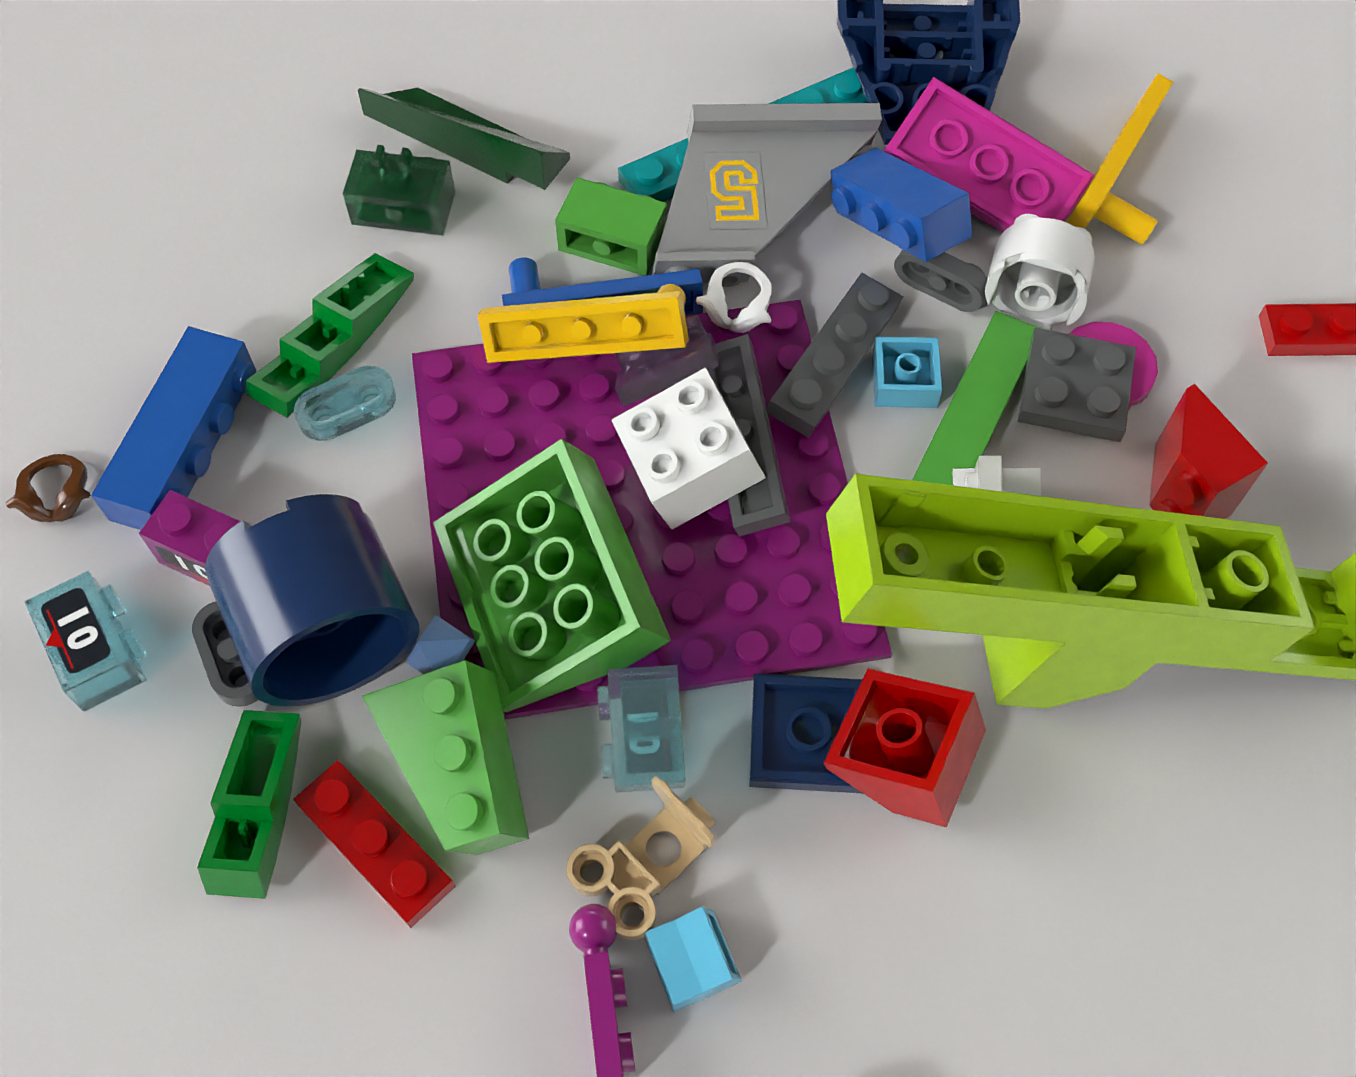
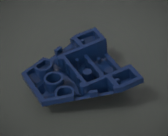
[837,0,1020,145]

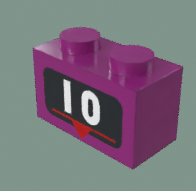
[139,490,241,586]

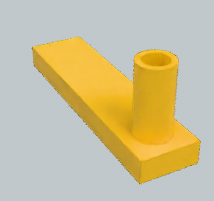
[1066,73,1173,245]
[477,284,689,363]

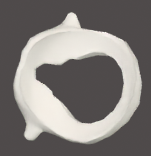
[696,262,772,333]

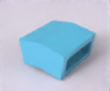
[645,906,742,1012]

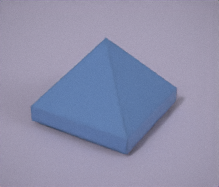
[406,615,475,674]

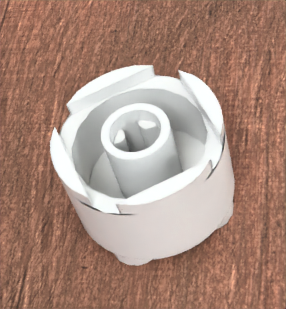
[985,214,1095,330]

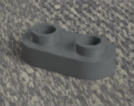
[894,249,987,312]
[192,601,259,707]

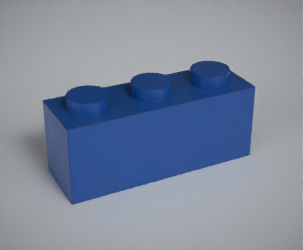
[830,148,972,262]

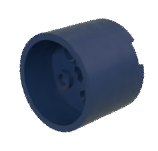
[205,494,420,707]

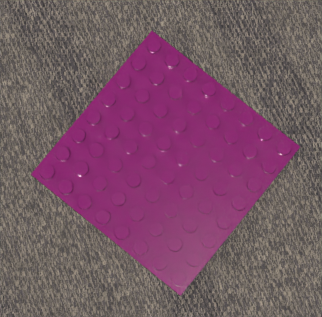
[412,299,892,720]

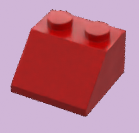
[1149,384,1268,519]
[824,668,986,828]

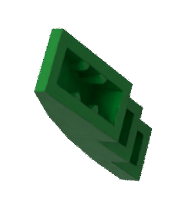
[246,253,414,418]

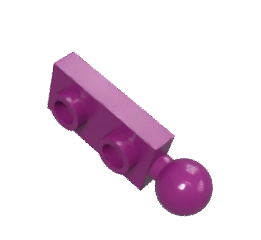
[569,904,636,1077]

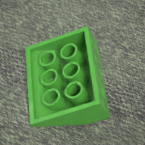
[433,439,671,712]

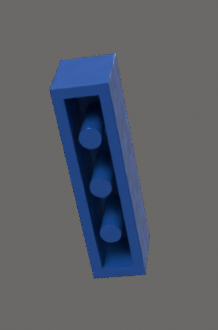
[91,326,256,530]

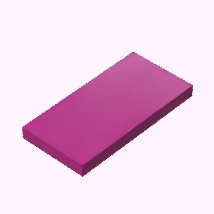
[884,77,1095,233]

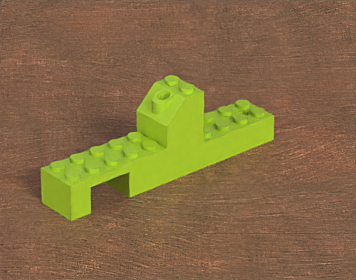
[826,473,1356,709]

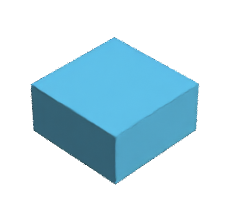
[872,337,942,408]

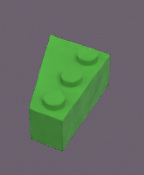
[362,660,530,855]

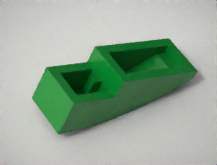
[197,710,301,899]

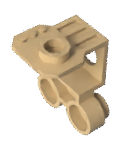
[566,776,716,940]

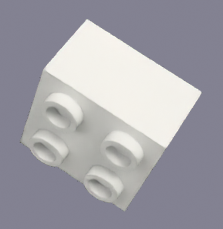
[612,367,766,529]

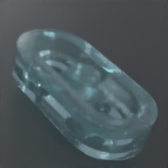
[294,366,396,441]

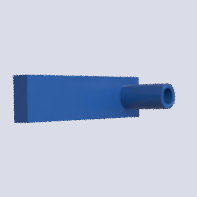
[502,257,703,315]

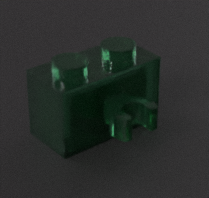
[342,145,455,236]

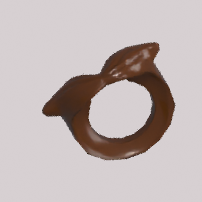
[6,454,91,522]

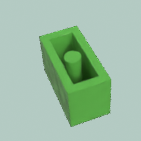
[555,177,667,276]

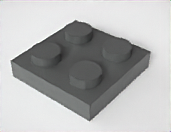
[1017,328,1136,442]

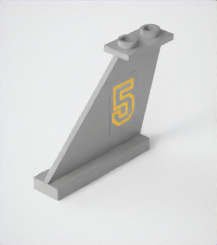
[652,103,882,287]

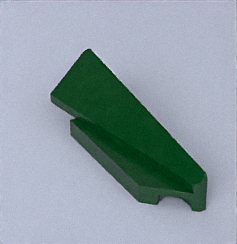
[358,87,570,190]

